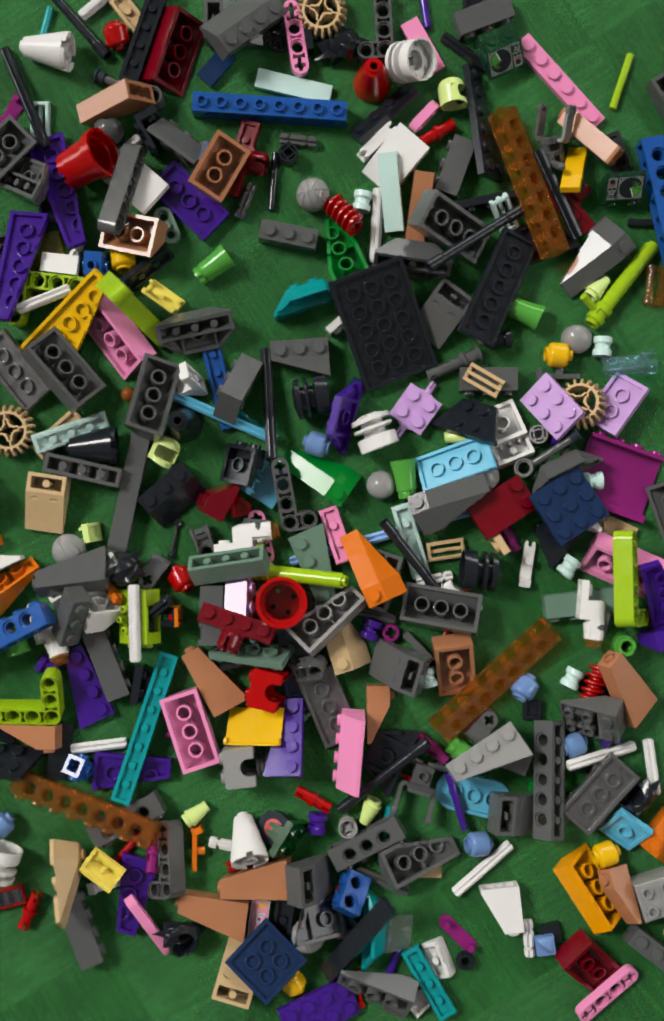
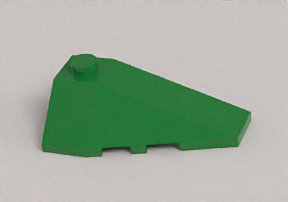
[325,217,368,280]
[277,448,361,507]

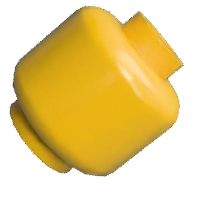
[110,250,136,275]
[543,342,573,368]
[590,840,621,869]
[282,970,306,997]

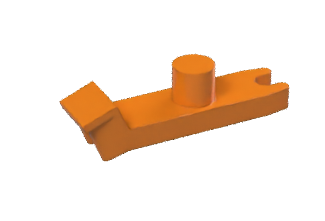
[191,823,206,872]

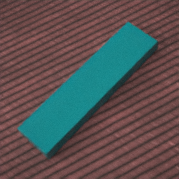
[401,943,457,1021]

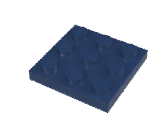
[528,465,610,546]
[225,918,307,1006]

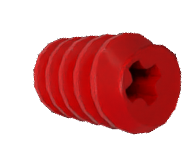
[322,194,363,236]
[578,662,606,698]

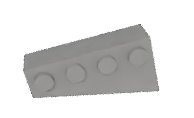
[444,721,533,783]

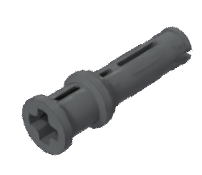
[425,345,484,382]

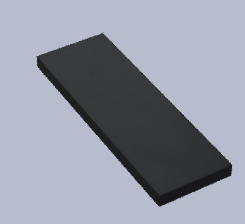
[457,227,538,349]

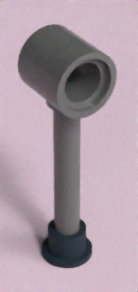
[93,68,165,111]
[514,427,583,480]

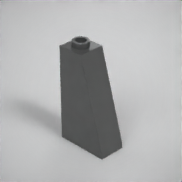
[32,546,110,598]

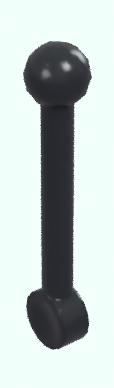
[168,519,182,558]

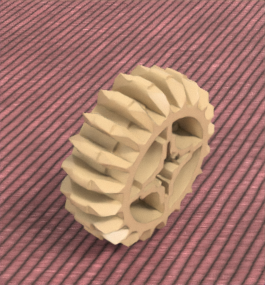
[296,0,347,41]
[562,378,607,431]
[0,405,36,457]

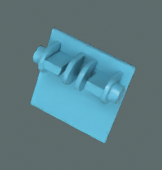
[240,459,292,509]

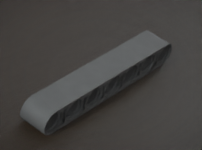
[107,432,152,553]

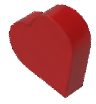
[230,495,252,518]

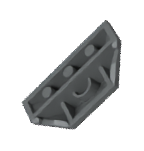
[0,156,49,206]
[373,238,453,281]
[154,306,235,355]
[531,448,603,494]

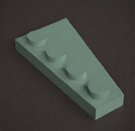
[288,522,336,605]
[208,644,295,670]

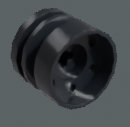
[292,374,331,420]
[459,549,499,592]

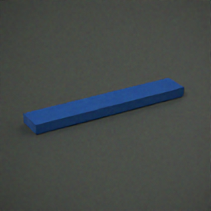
[202,347,238,431]

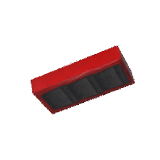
[0,883,28,910]

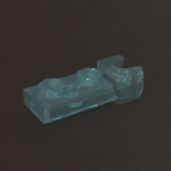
[601,350,658,377]

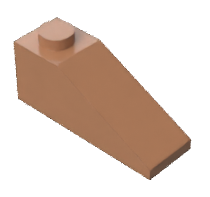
[366,683,394,744]
[0,724,62,753]
[597,864,642,924]

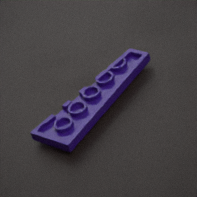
[29,132,87,250]
[0,211,50,322]

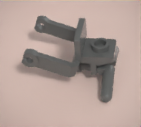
[521,104,577,171]
[390,757,447,826]

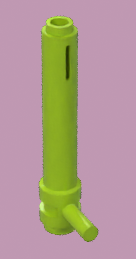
[580,240,659,330]
[251,543,349,589]

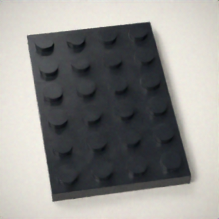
[327,255,438,392]

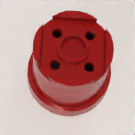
[56,127,119,189]
[256,577,307,629]

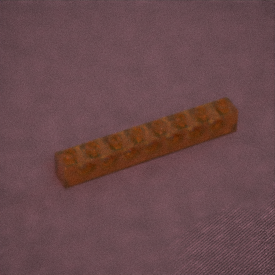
[487,106,570,260]
[428,617,562,743]
[8,771,163,849]

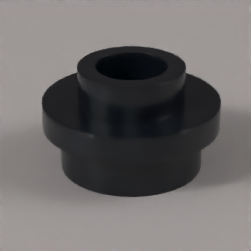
[455,950,475,971]

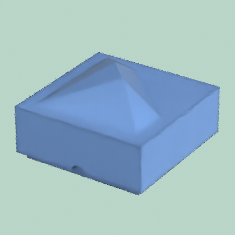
[534,933,556,957]

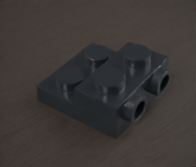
[220,441,266,487]

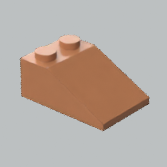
[431,633,477,697]

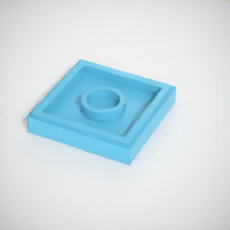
[598,807,654,851]

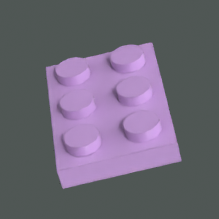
[584,370,650,438]
[520,372,586,441]

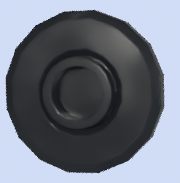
[263,19,298,53]

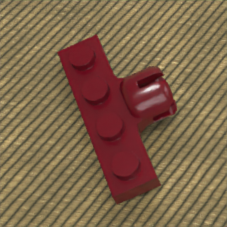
[226,119,270,199]
[531,171,596,238]
[197,602,277,654]

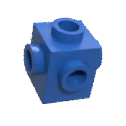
[81,250,111,275]
[61,753,94,783]

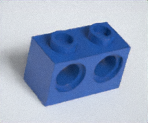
[332,869,372,918]

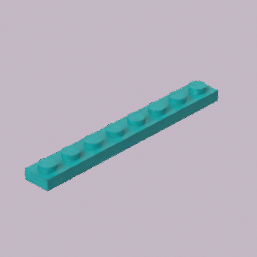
[110,651,179,806]

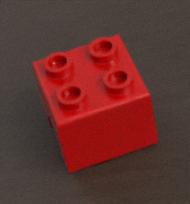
[244,667,291,713]

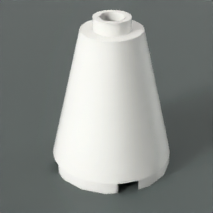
[19,31,76,72]
[230,812,269,870]

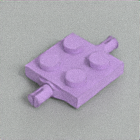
[389,381,442,438]

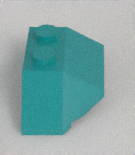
[273,277,334,321]
[361,888,390,970]

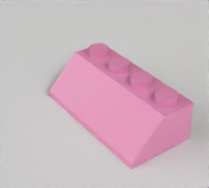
[88,294,157,380]
[579,531,664,599]
[159,686,220,775]
[332,708,365,797]

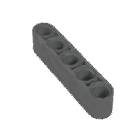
[97,143,147,235]

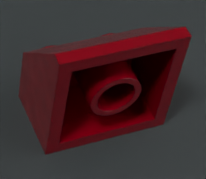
[196,483,240,522]

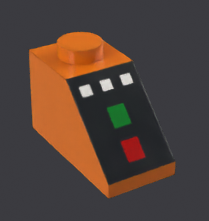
[160,605,183,627]

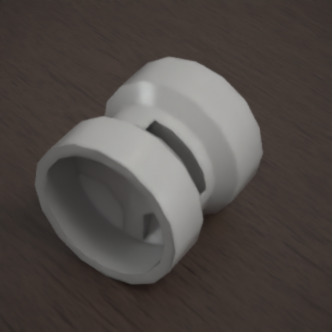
[527,425,548,445]
[338,815,358,839]

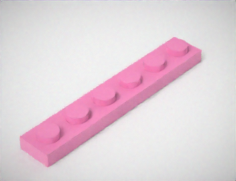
[520,33,605,127]

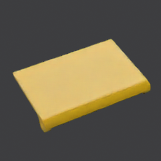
[223,707,285,746]

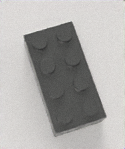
[407,189,491,264]

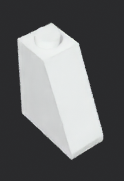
[478,880,524,936]

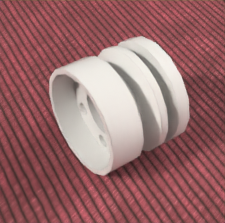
[385,38,437,84]
[350,410,399,455]
[0,839,24,887]

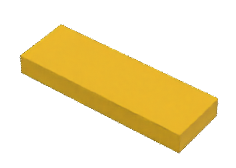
[560,147,588,193]

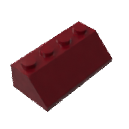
[140,5,204,97]

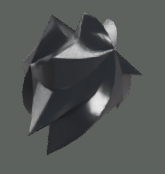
[313,26,369,67]
[111,550,146,589]
[619,778,661,817]
[152,920,206,957]

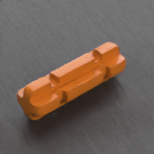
[104,580,124,605]

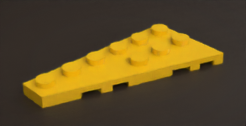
[20,268,104,352]

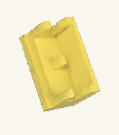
[141,279,186,315]
[78,847,127,894]

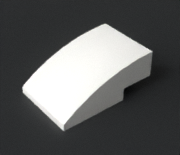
[362,122,430,188]
[102,164,170,215]
[491,399,535,470]

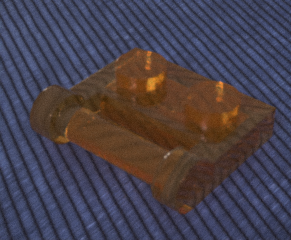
[642,265,664,307]

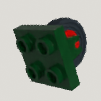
[258,811,308,858]

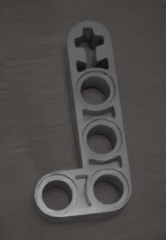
[357,0,394,65]
[271,456,318,532]
[147,819,186,899]

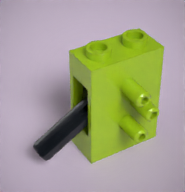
[116,588,173,648]

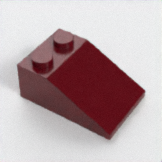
[467,474,535,540]
[554,928,621,992]

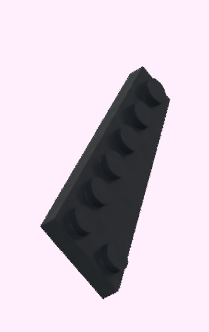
[462,63,505,184]

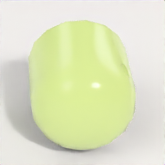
[437,77,468,111]
[147,435,180,469]

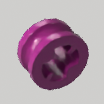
[382,624,399,641]

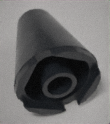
[165,405,203,443]
[66,426,120,464]

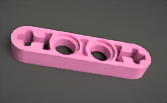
[283,0,309,77]
[124,894,171,956]
[575,964,639,1021]

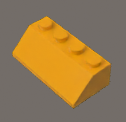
[553,843,621,934]

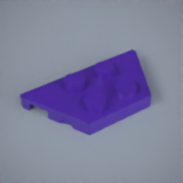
[326,381,364,455]

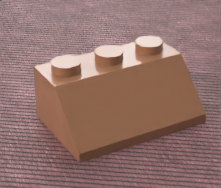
[188,129,251,204]
[98,213,168,258]

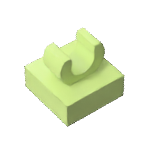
[78,522,103,543]

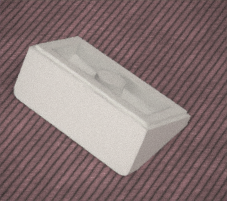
[421,936,456,979]

